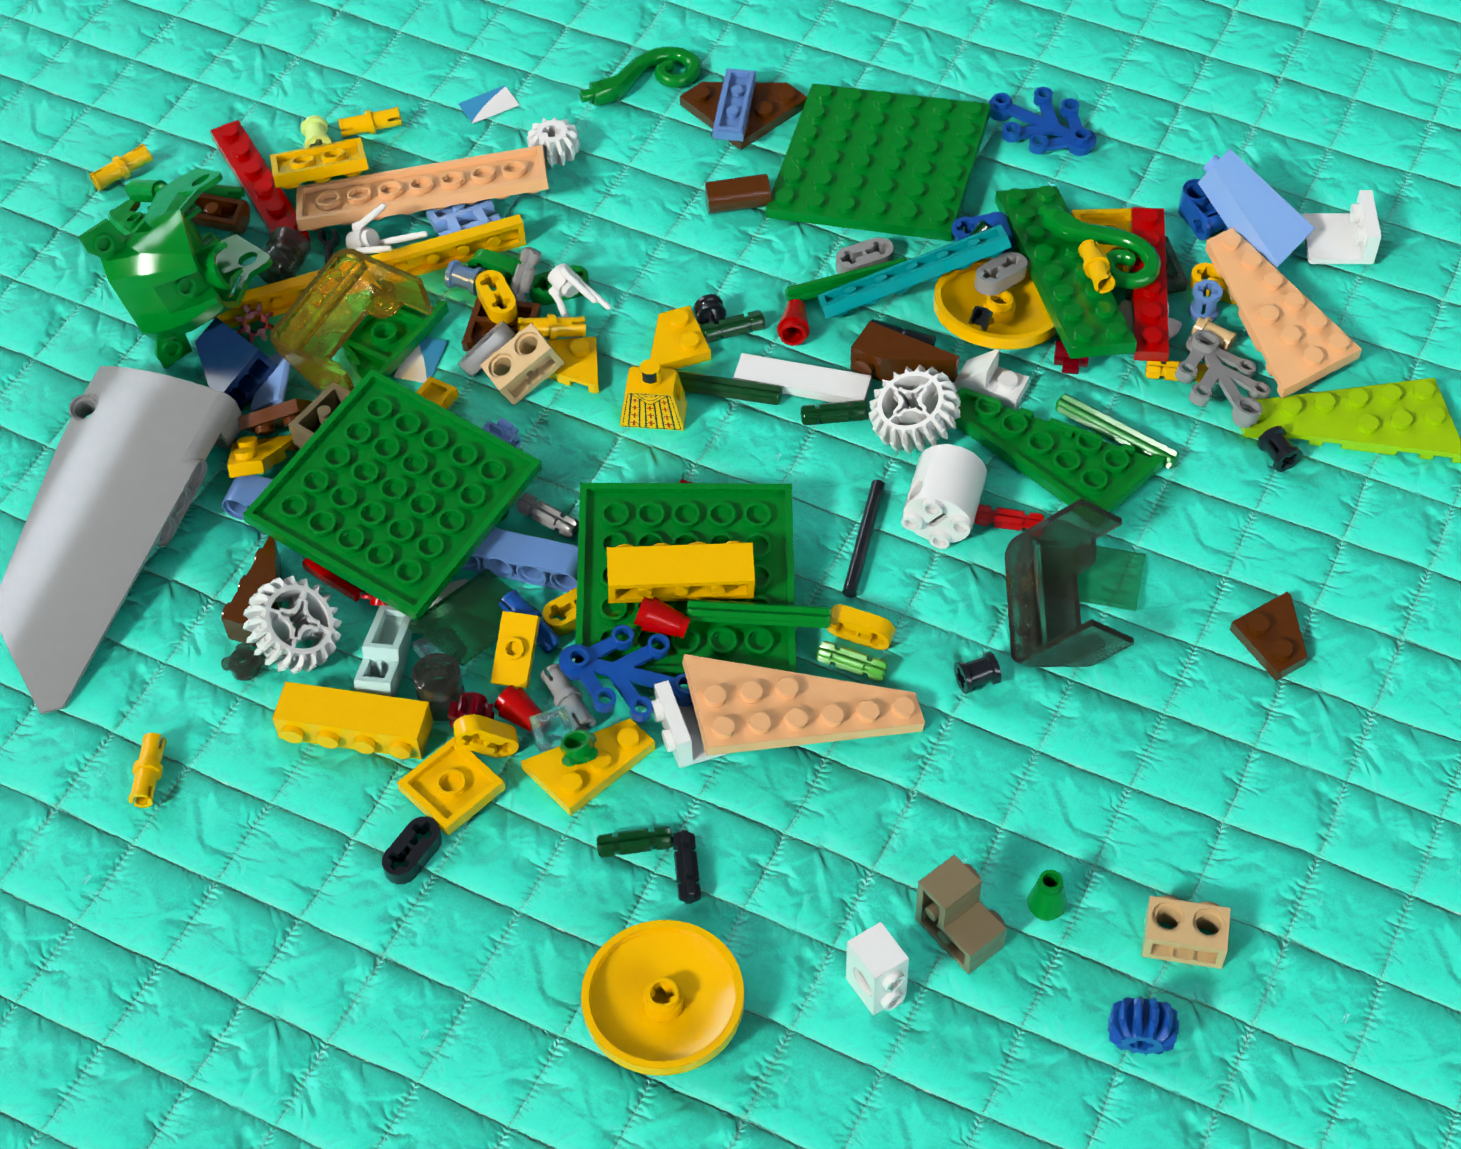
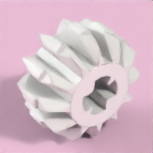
[527,116,580,168]

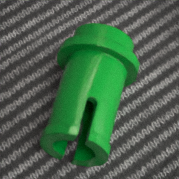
[203,184,245,200]

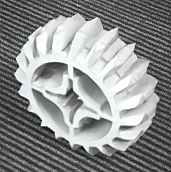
[869,364,961,454]
[242,576,342,674]

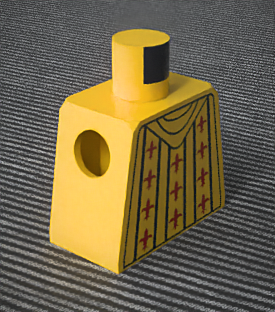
[620,359,688,431]

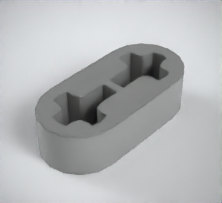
[835,237,894,274]
[974,252,1028,296]
[458,321,515,376]

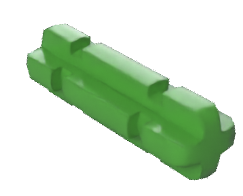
[817,641,888,682]

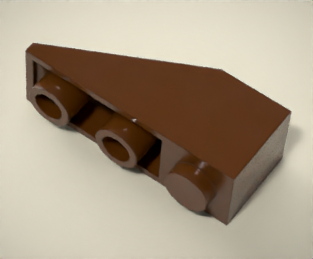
[221,536,283,647]

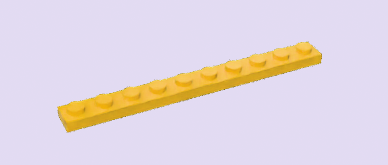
[213,214,526,328]

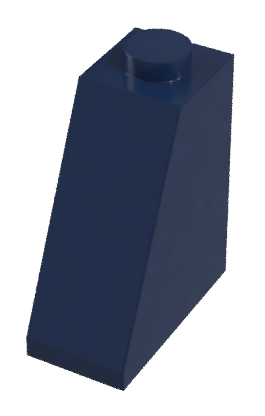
[195,317,278,411]

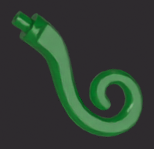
[579,47,702,106]
[1037,204,1161,289]

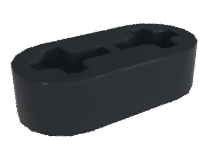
[382,816,442,885]

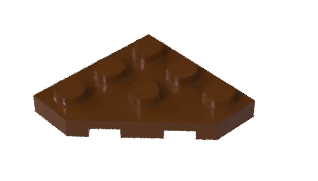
[680,82,807,150]

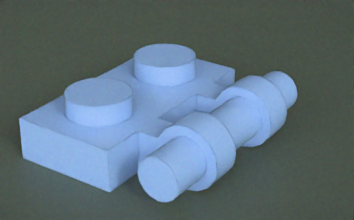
[425,199,501,236]

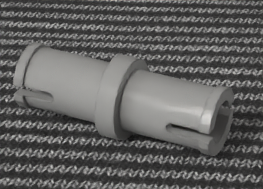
[540,663,596,732]

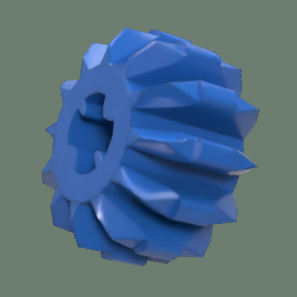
[1108,996,1179,1055]

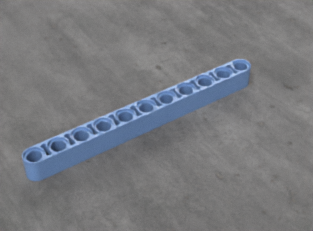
[222,475,578,592]

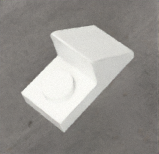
[954,349,1029,409]

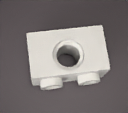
[846,922,909,1015]

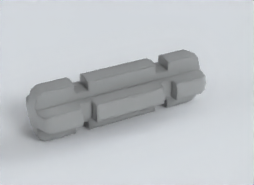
[510,247,541,302]
[516,493,579,538]

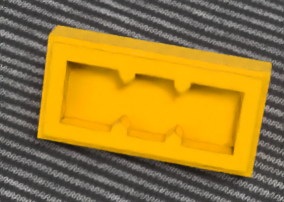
[490,611,540,689]

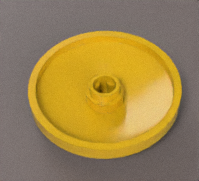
[933,258,1057,350]
[581,920,744,1076]

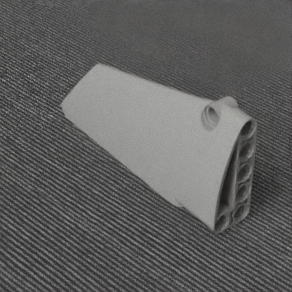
[0,366,243,715]

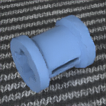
[444,259,486,296]
[1189,279,1223,322]

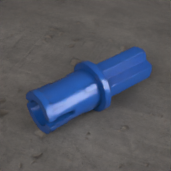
[499,590,561,653]

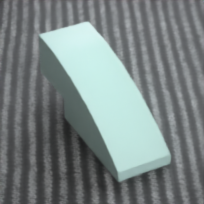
[354,606,415,697]

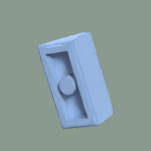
[250,348,293,412]

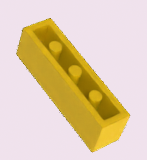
[607,541,755,603]
[272,681,433,759]

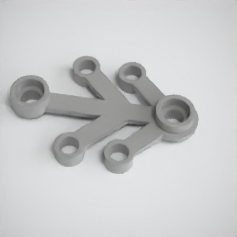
[1175,330,1271,428]

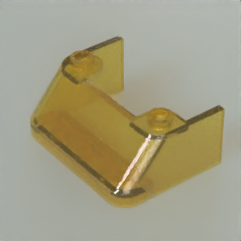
[270,248,433,392]

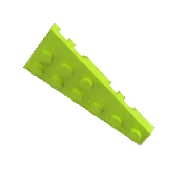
[1240,378,1461,463]

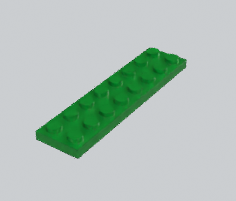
[995,186,1137,359]

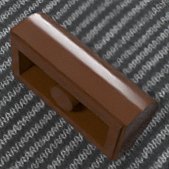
[705,174,771,214]
[190,193,250,234]

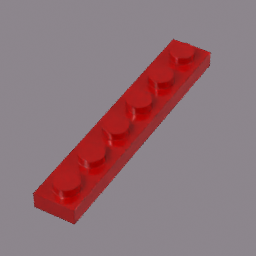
[210,120,310,253]
[1130,207,1169,362]

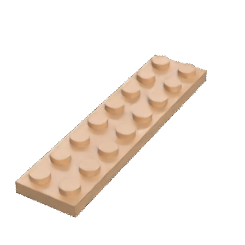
[296,145,549,231]

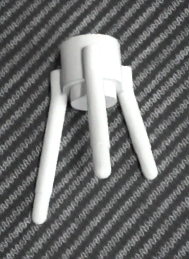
[345,203,428,257]
[548,263,611,338]

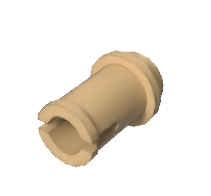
[1191,317,1237,352]

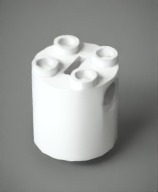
[901,444,987,549]

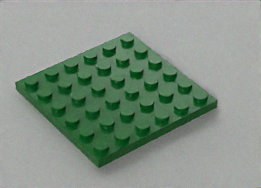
[766,83,991,242]
[243,369,542,622]
[575,483,796,679]

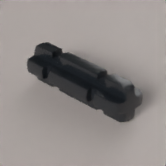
[672,830,701,904]

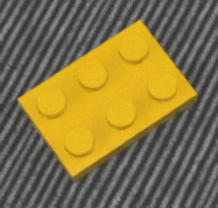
[270,137,369,189]

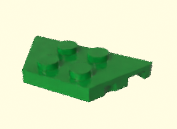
[338,298,449,379]

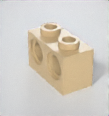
[480,323,565,406]
[1141,895,1231,969]

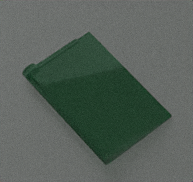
[1028,536,1146,611]
[409,569,537,666]

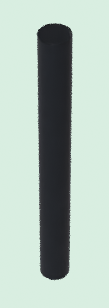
[842,480,885,598]

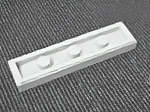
[733,353,871,405]

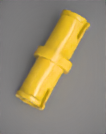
[338,106,403,138]
[89,144,153,191]
[1078,239,1115,294]
[517,314,586,341]
[128,733,167,808]

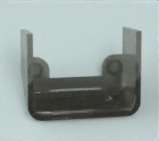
[1005,499,1134,667]

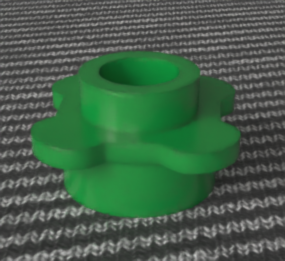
[560,730,599,767]

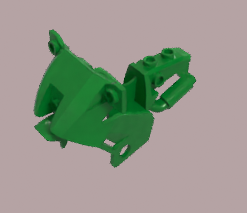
[78,168,273,369]

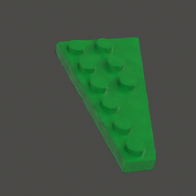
[955,387,1165,525]

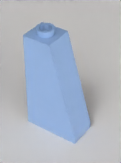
[1198,149,1315,268]

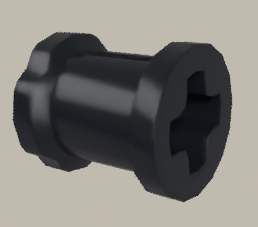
[1257,426,1302,472]
[954,651,1001,694]

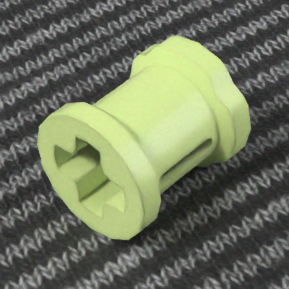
[300,115,332,148]

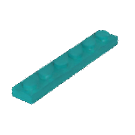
[817,224,1012,319]

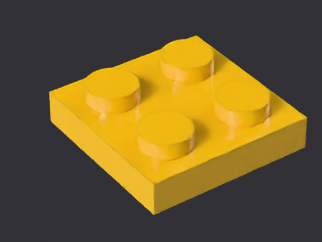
[397,737,505,836]

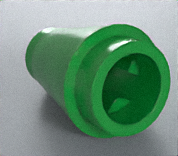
[1027,870,1067,921]

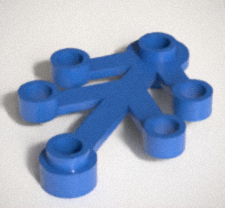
[989,87,1096,156]
[559,625,693,722]

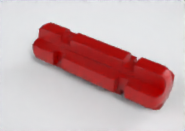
[975,504,1044,534]

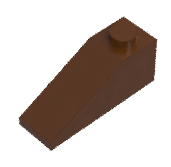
[851,321,959,383]

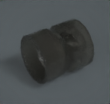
[258,226,311,284]
[412,653,465,721]

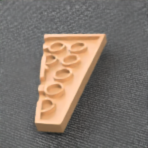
[1205,228,1362,399]
[682,654,925,756]

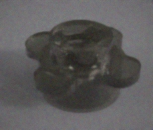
[221,643,265,681]

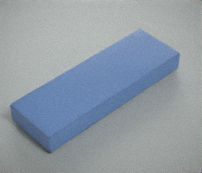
[712,68,757,141]

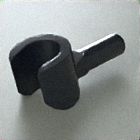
[318,228,341,268]
[968,306,994,331]

